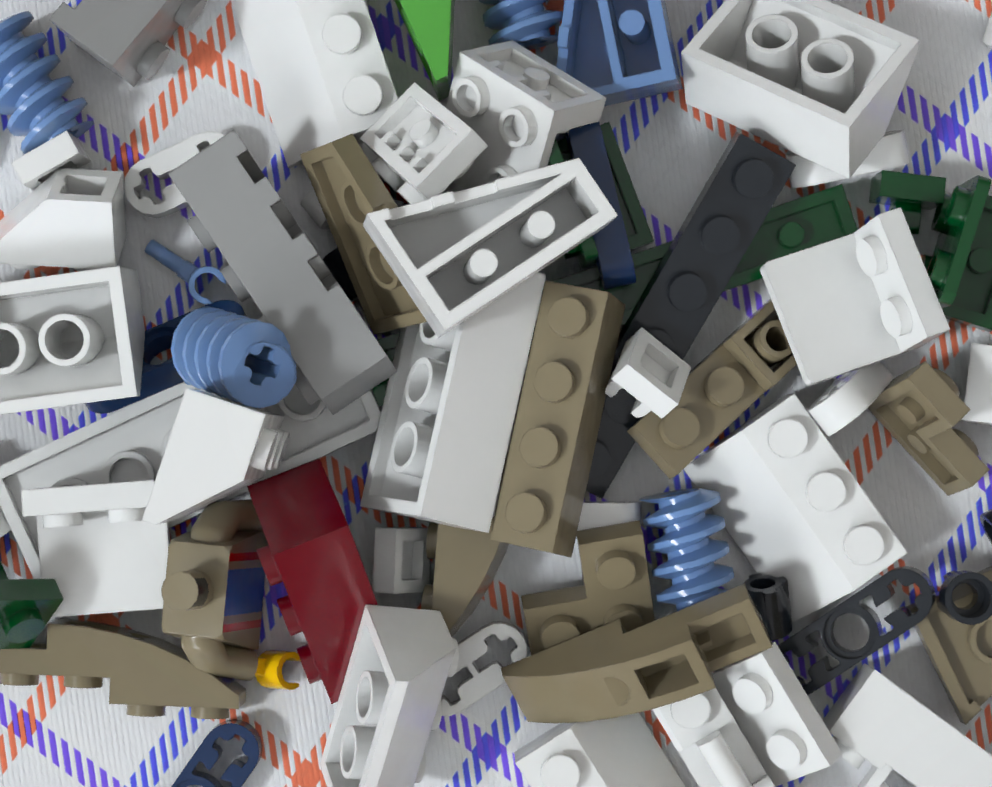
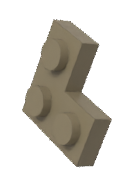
[868,361,989,496]
[521,520,655,655]

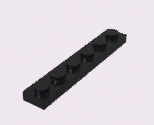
[586,131,796,499]

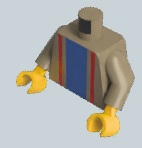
[161,499,301,690]

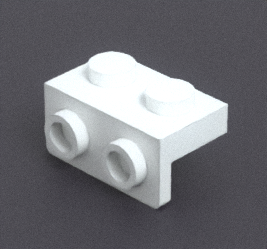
[712,642,843,787]

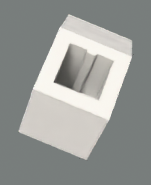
[0,168,126,271]

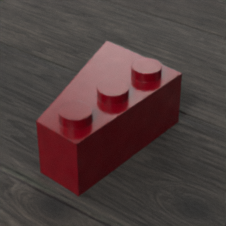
[247,458,378,704]

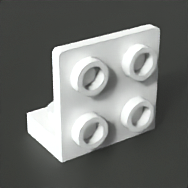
[446,40,606,190]
[360,82,488,205]
[760,207,950,386]
[21,479,170,617]

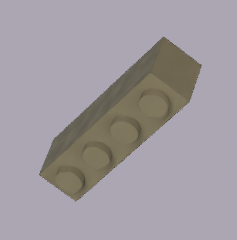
[489,281,625,558]

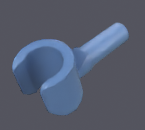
[145,239,226,304]

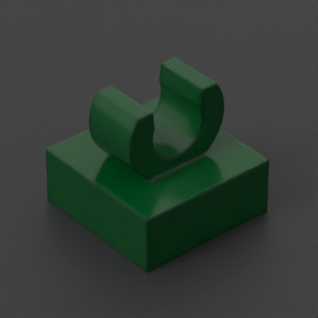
[869,170,946,236]

